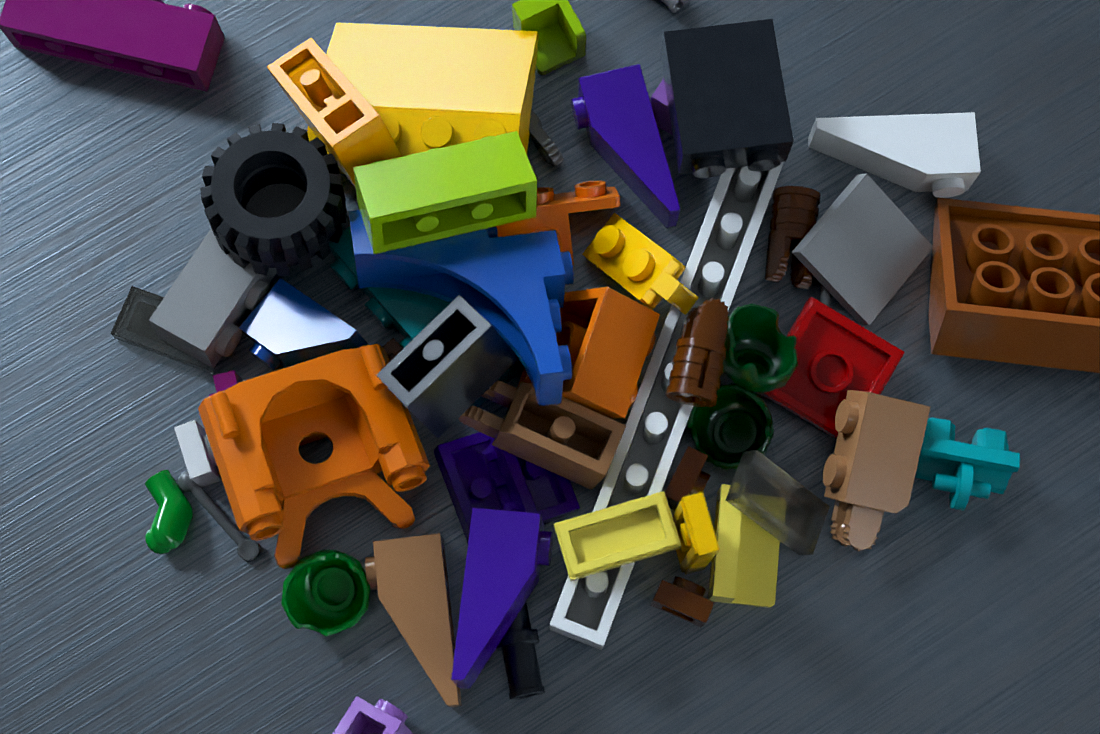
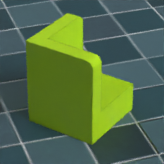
[512,0,586,75]

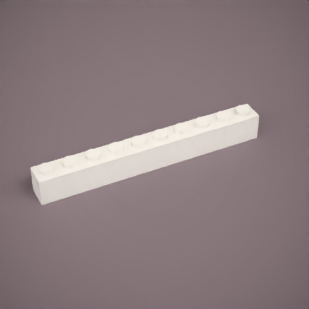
[549,162,784,650]

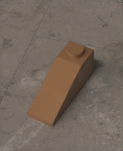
[365,533,462,707]

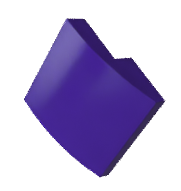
[433,432,580,543]

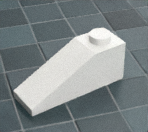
[808,112,981,198]

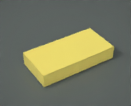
[554,491,681,581]

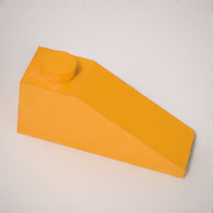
[267,38,402,188]

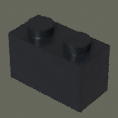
[376,295,520,438]

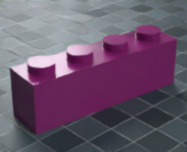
[0,0,225,92]

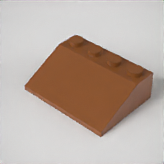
[928,197,1100,373]

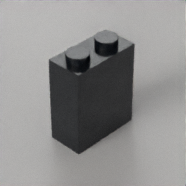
[660,19,794,178]

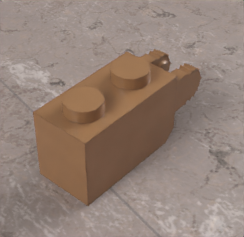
[458,380,626,490]
[823,390,930,551]

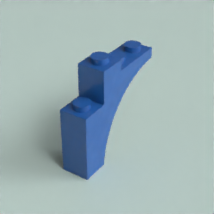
[349,210,574,406]

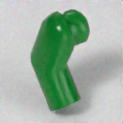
[145,470,193,554]

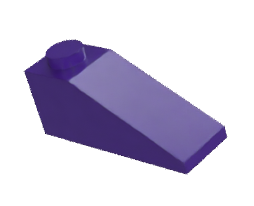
[571,64,680,228]
[451,508,553,689]

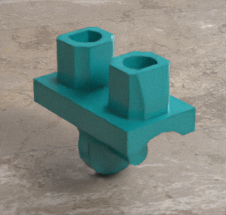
[915,417,1020,511]

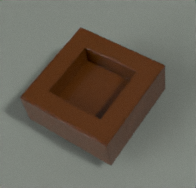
[665,446,711,511]
[650,576,715,627]

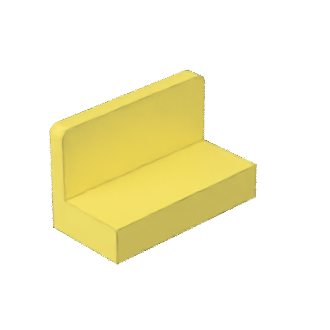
[708,484,783,608]

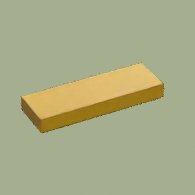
[672,492,719,575]

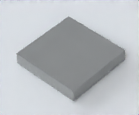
[792,173,933,325]

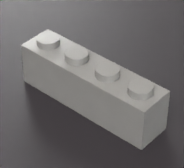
[149,183,306,369]

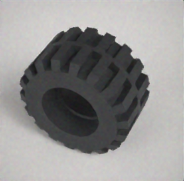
[200,123,347,276]

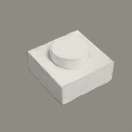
[174,420,222,488]

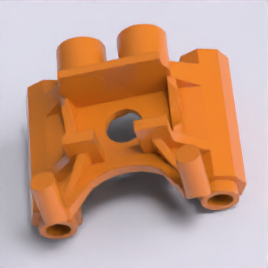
[198,344,430,569]

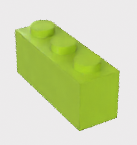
[353,131,537,254]

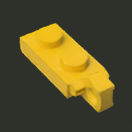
[582,213,699,315]

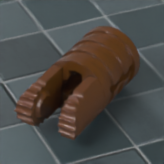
[765,186,821,289]
[666,298,730,407]

